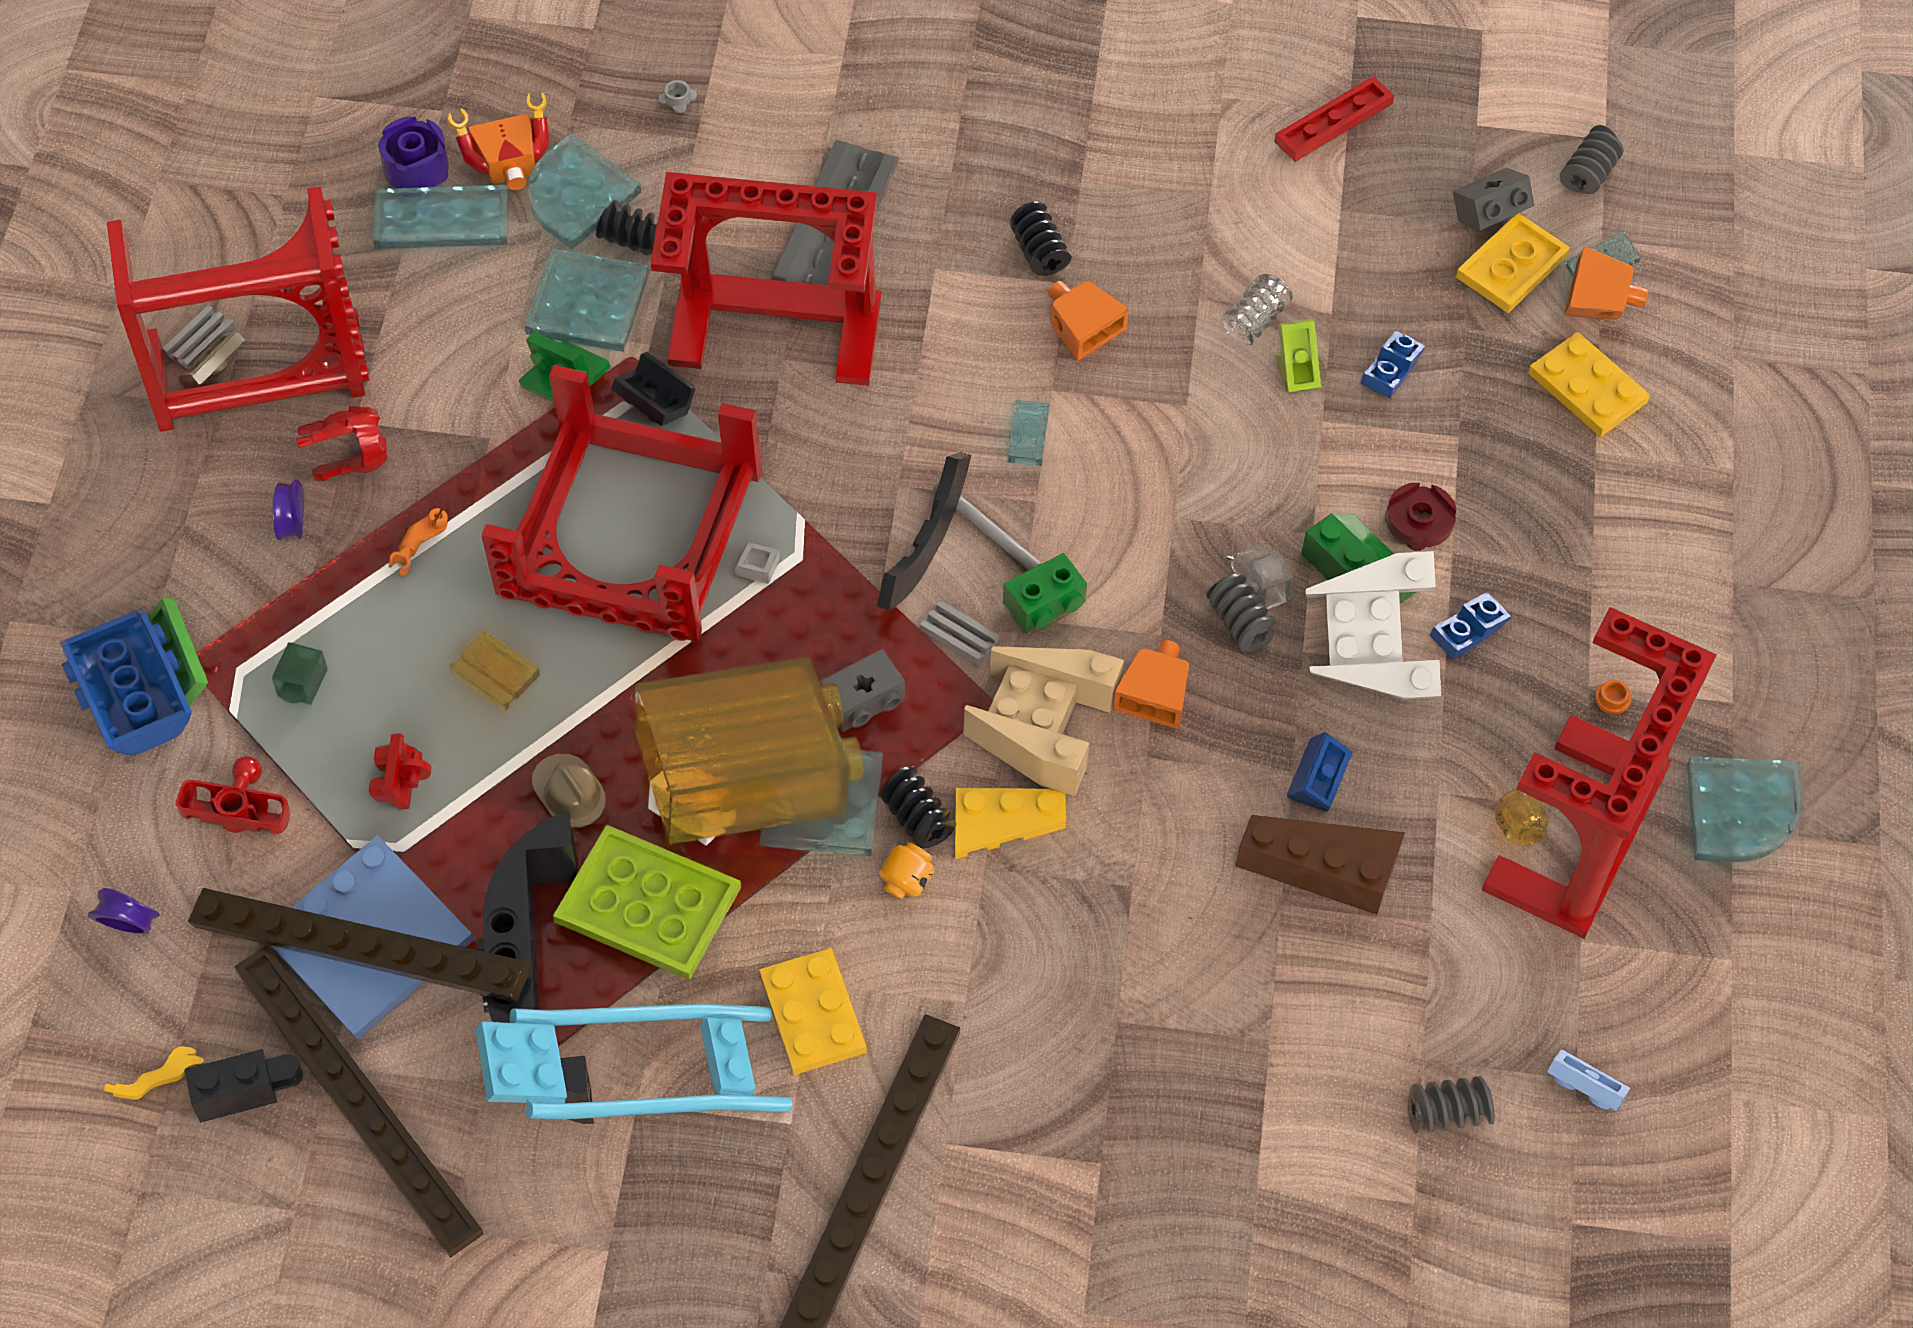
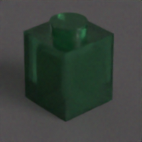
[272,642,328,705]

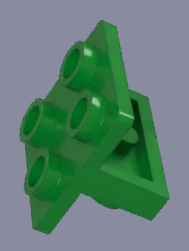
[519,332,611,403]

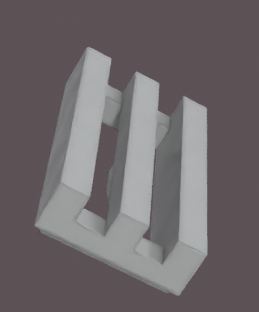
[162,305,235,369]
[920,600,999,666]

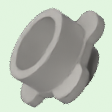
[659,80,697,113]

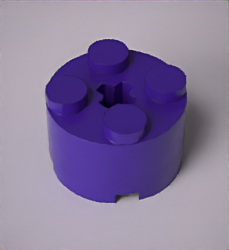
[378,117,449,196]

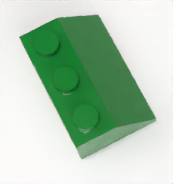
[1301,513,1416,604]

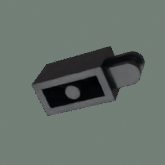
[185,1049,303,1123]

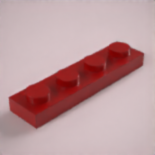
[1274,76,1394,162]

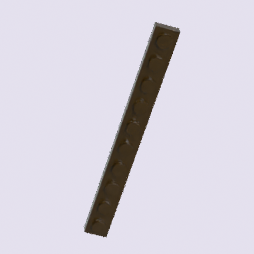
[188,888,531,1003]
[234,945,483,1258]
[780,1014,960,1328]

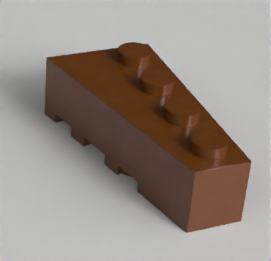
[1236,815,1405,915]

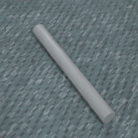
[934,481,1042,570]

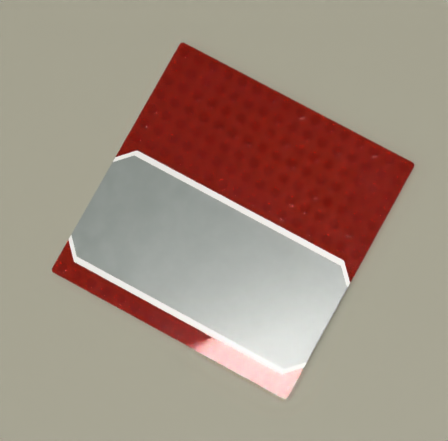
[196,357,993,1047]

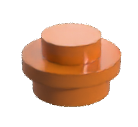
[1595,679,1632,715]

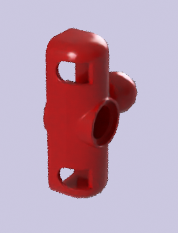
[175,756,290,834]

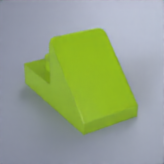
[1276,319,1321,392]

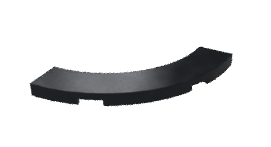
[877,452,972,610]

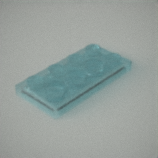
[373,185,509,249]

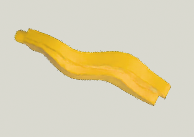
[104,1046,204,1100]

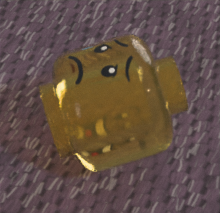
[1494,790,1550,846]

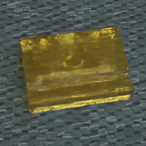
[449,629,540,711]

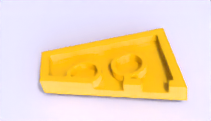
[955,788,1066,860]

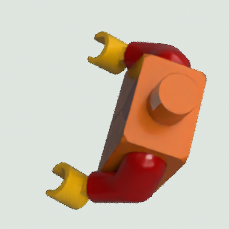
[447,92,549,190]

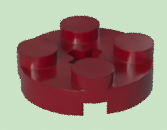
[1385,483,1456,551]

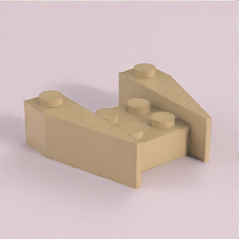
[963,646,1124,796]

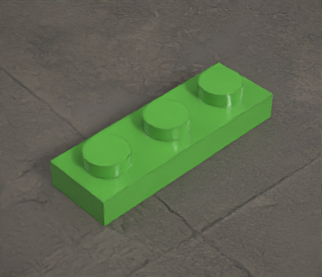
[148,598,208,706]

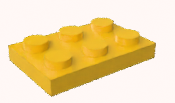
[1456,213,1570,313]
[1528,332,1650,438]
[759,948,867,1075]

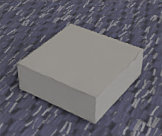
[735,542,781,584]

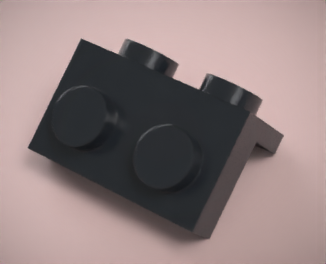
[611,352,696,426]

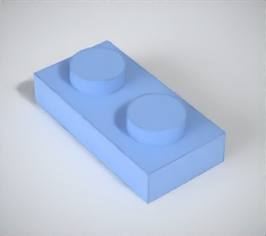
[1547,1050,1630,1111]

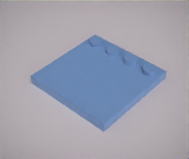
[270,835,475,1040]

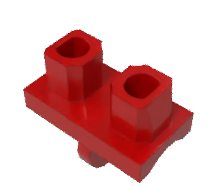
[368,733,432,810]

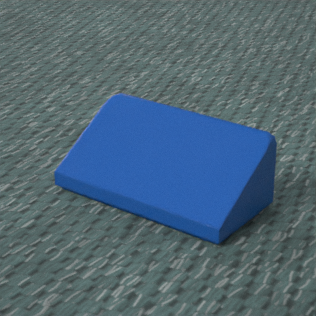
[1287,732,1353,812]

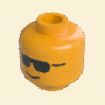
[879,842,934,900]

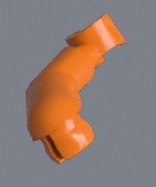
[389,508,448,576]

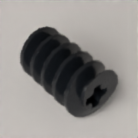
[596,200,657,255]
[1010,202,1072,276]
[880,765,956,848]

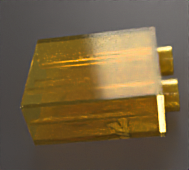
[634,657,864,844]

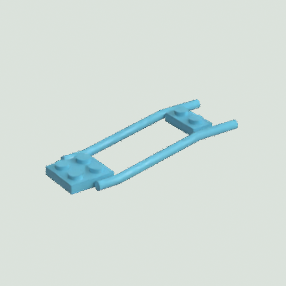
[475,1003,792,1120]

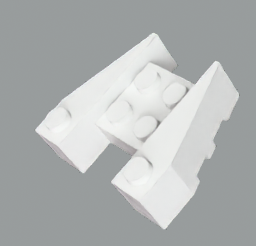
[1306,551,1441,700]

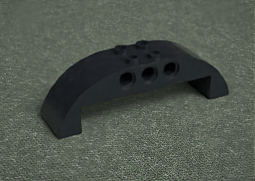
[476,812,594,1124]

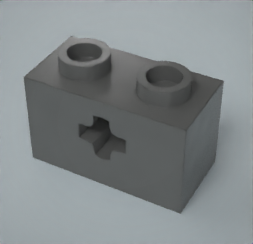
[1453,167,1535,230]
[820,649,905,732]

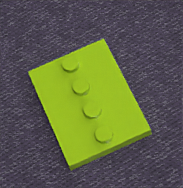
[553,824,741,980]

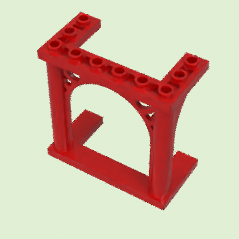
[650,172,882,386]
[107,186,370,432]
[481,365,762,642]
[1482,607,1717,939]

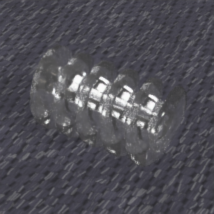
[1222,274,1293,345]

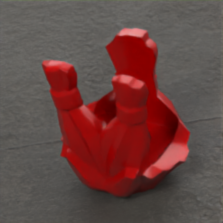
[296,406,388,481]

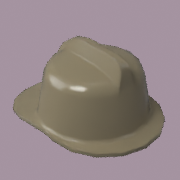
[532,754,606,828]

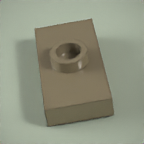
[178,331,245,388]

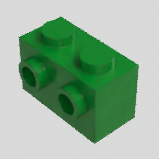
[1003,553,1087,633]

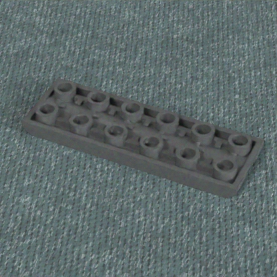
[772,140,899,285]

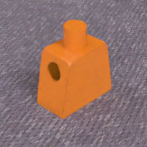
[1564,246,1649,320]
[1048,281,1128,361]
[1113,640,1189,729]

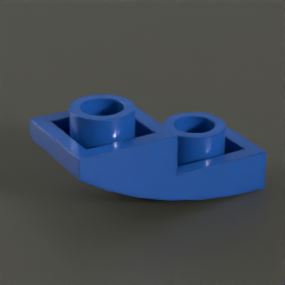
[1361,331,1425,398]
[1430,592,1511,660]

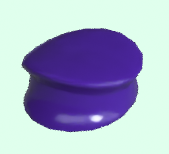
[273,479,305,540]
[88,888,160,934]

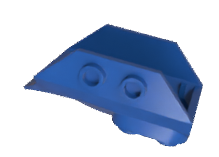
[59,608,192,755]

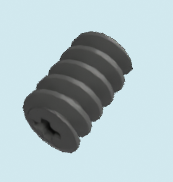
[1560,125,1624,194]
[1207,573,1275,653]
[1408,1076,1495,1133]

